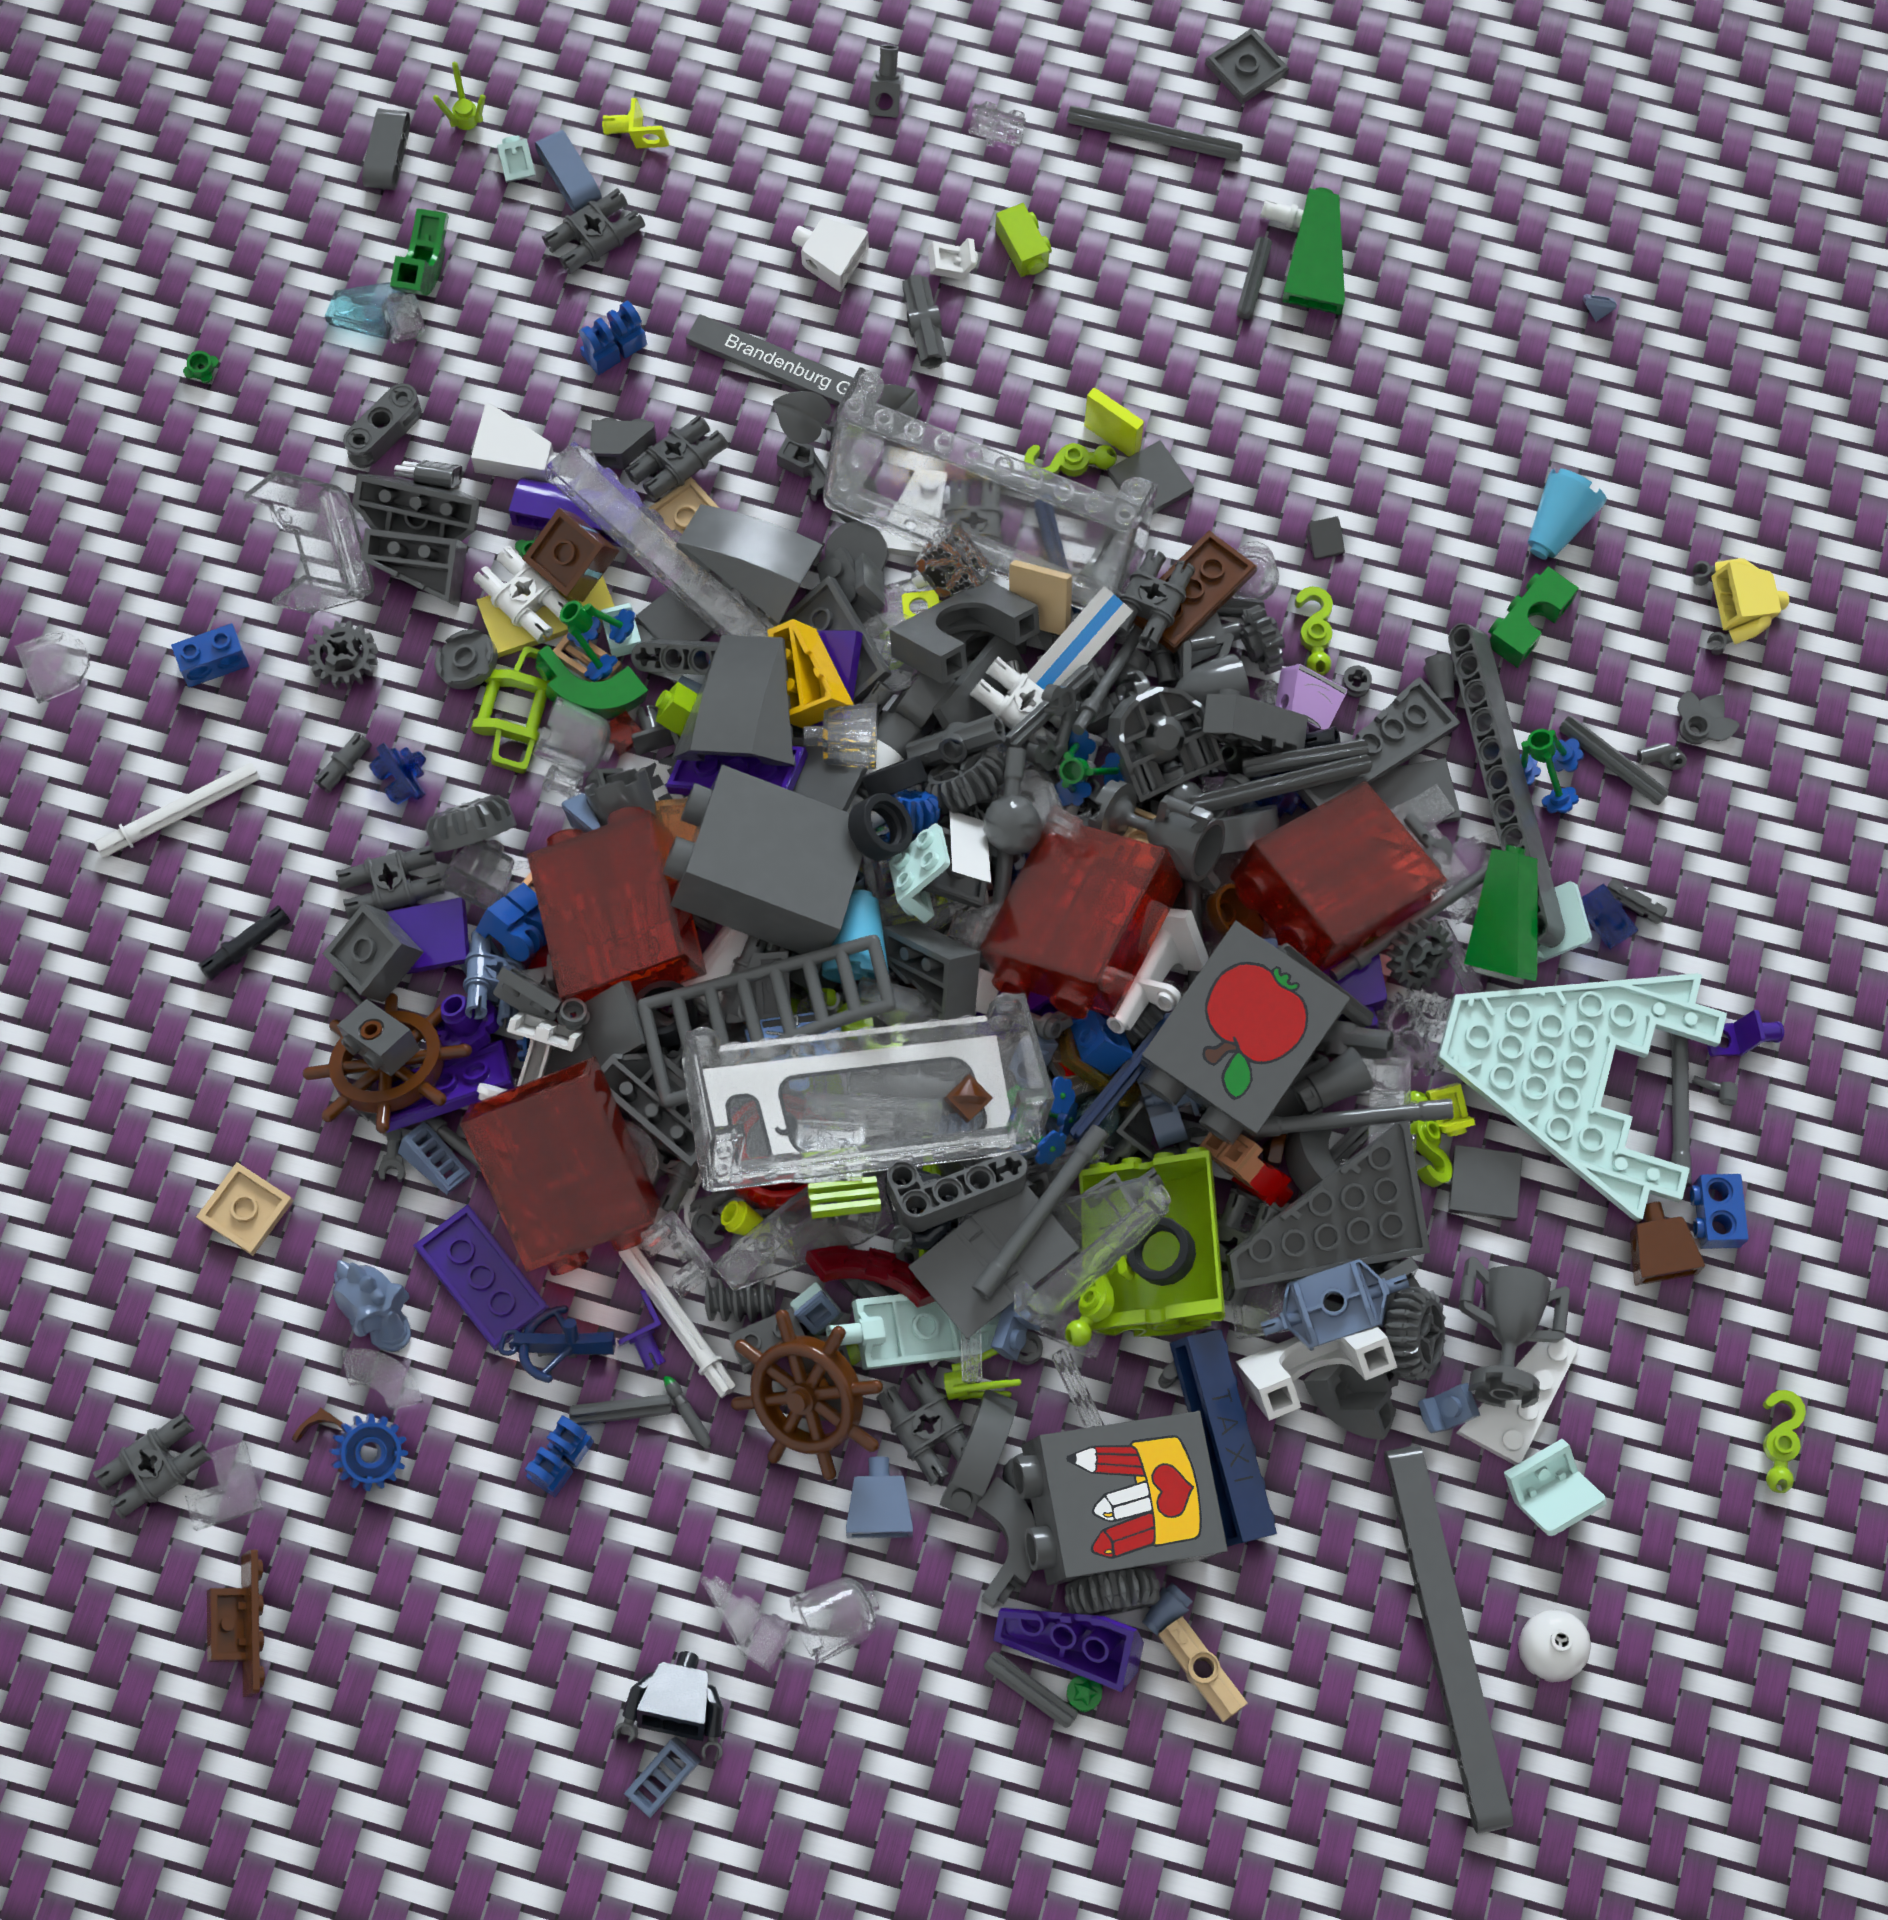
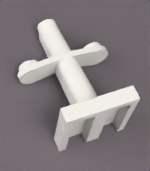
[1100,907,1209,1034]
[477,1011,584,1153]

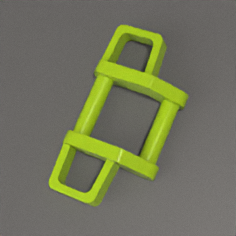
[471,646,551,774]

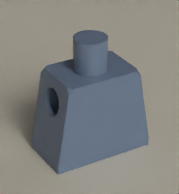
[846,1456,913,1538]

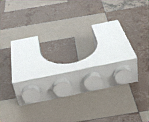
[1235,1326,1397,1421]

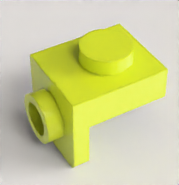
[1426,1083,1476,1137]

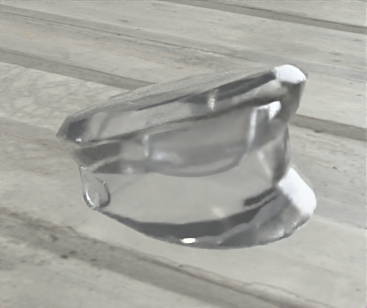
[1232,541,1279,601]

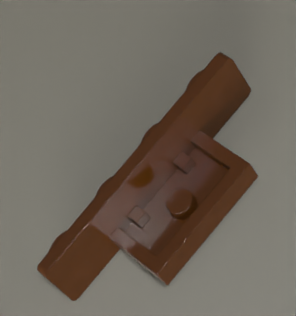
[207,1550,265,1697]

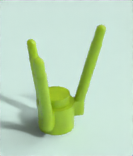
[433,61,486,130]
[944,1348,1022,1401]

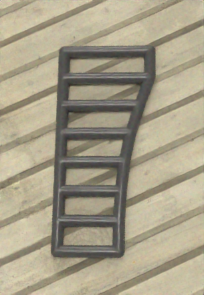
[637,935,896,1108]

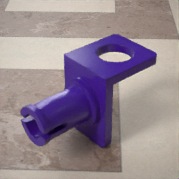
[1707,1010,1785,1057]
[617,1289,666,1371]

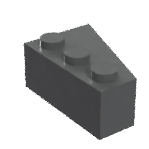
[1203,689,1308,754]

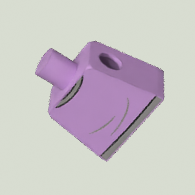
[1275,664,1348,732]

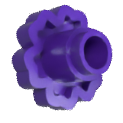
[435,994,500,1053]

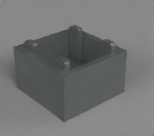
[322,903,424,1002]

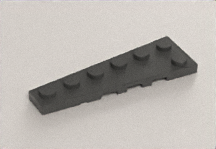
[1297,677,1461,817]

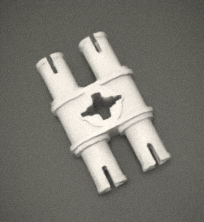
[473,546,568,644]
[970,657,1061,745]

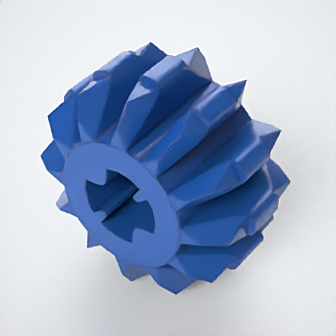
[886,790,940,834]

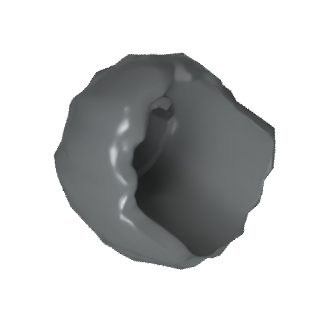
[983,795,1042,855]

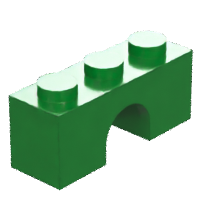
[1488,566,1579,668]

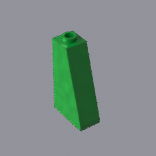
[1282,187,1345,315]
[1464,845,1538,981]

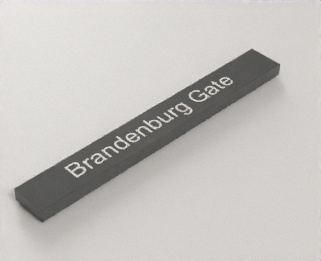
[686,314,922,436]

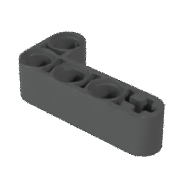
[631,639,719,675]
[887,1152,1027,1233]

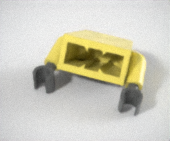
[1693,558,1789,655]

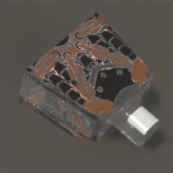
[911,521,993,597]

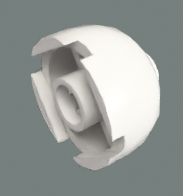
[1518,1609,1591,1682]

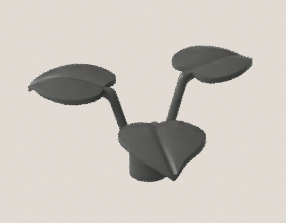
[773,384,918,523]

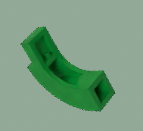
[390,208,449,296]
[535,645,648,720]

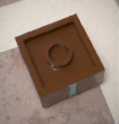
[522,508,620,602]

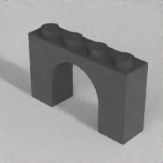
[889,579,1040,684]

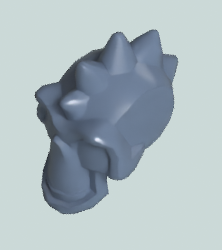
[333,1260,411,1352]

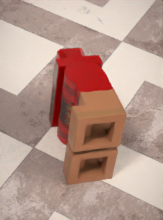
[1198,1133,1293,1208]

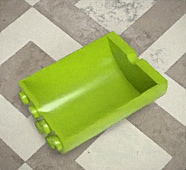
[1079,1147,1225,1337]

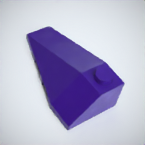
[993,1608,1144,1692]

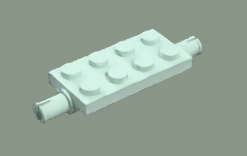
[826,1294,1002,1370]

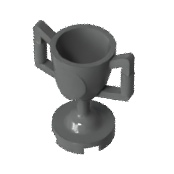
[1118,633,1250,744]
[1088,780,1225,891]
[1459,1256,1570,1408]

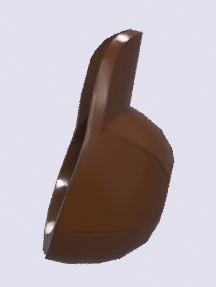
[1206,883,1264,937]

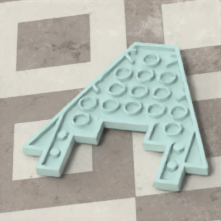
[1436,973,1727,1222]

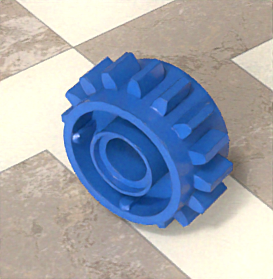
[329,1413,408,1491]

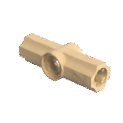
[1158,1616,1248,1722]

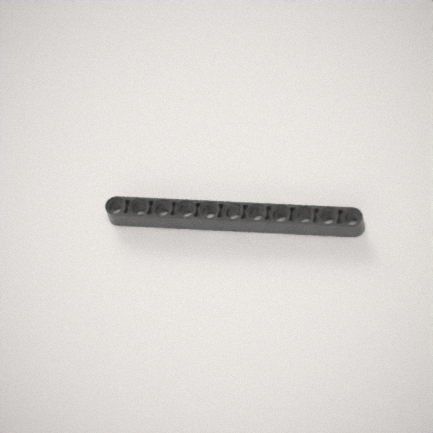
[1448,623,1565,948]
[1384,1445,1513,1834]

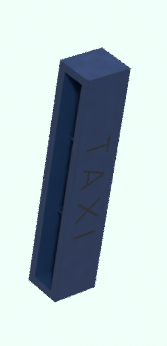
[1169,1329,1277,1547]

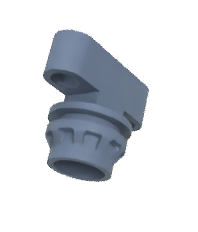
[1137,1068,1207,1149]

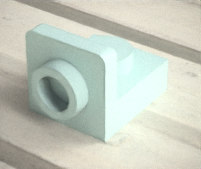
[497,136,535,183]
[601,603,642,657]

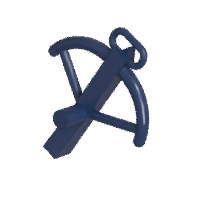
[499,1305,616,1383]

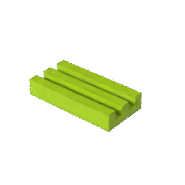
[807,1176,881,1219]

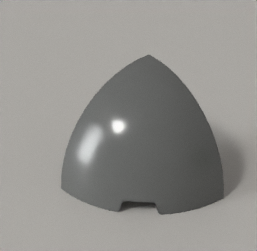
[1304,1364,1399,1440]

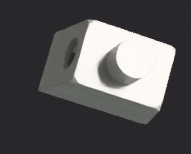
[792,218,869,292]

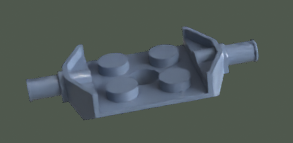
[1261,1259,1410,1351]

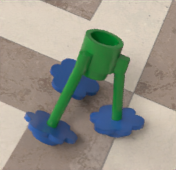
[560,600,635,682]
[1054,730,1124,807]

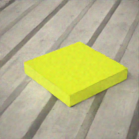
[1084,388,1144,457]

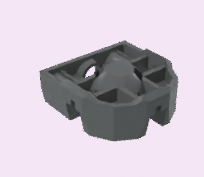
[1107,686,1225,802]

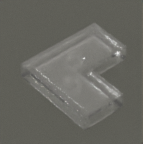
[185,1441,264,1531]

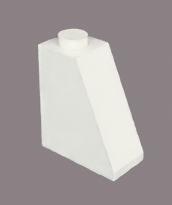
[471,403,558,483]

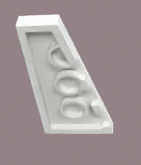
[1456,1329,1580,1465]

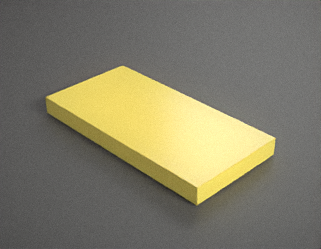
[476,575,614,658]

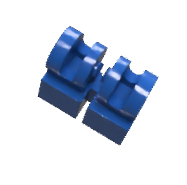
[579,301,648,376]
[475,882,563,961]
[524,1415,594,1498]

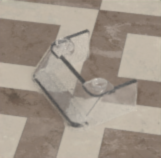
[243,470,375,613]

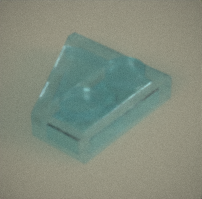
[325,282,402,338]

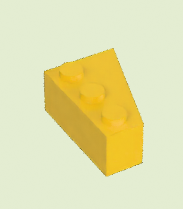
[767,619,855,729]

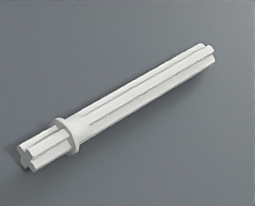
[94,763,259,859]
[619,1242,737,1398]

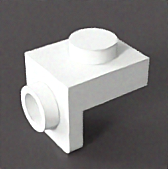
[927,238,978,280]

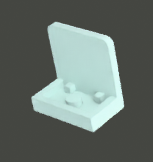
[888,823,950,923]
[1537,881,1592,964]
[1504,1439,1607,1536]

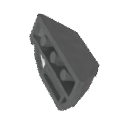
[352,473,481,541]
[590,1053,711,1168]

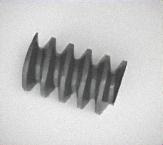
[705,1277,776,1323]

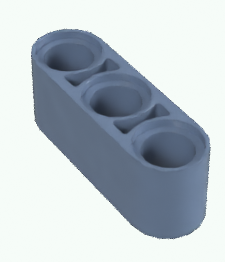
[535,130,602,212]

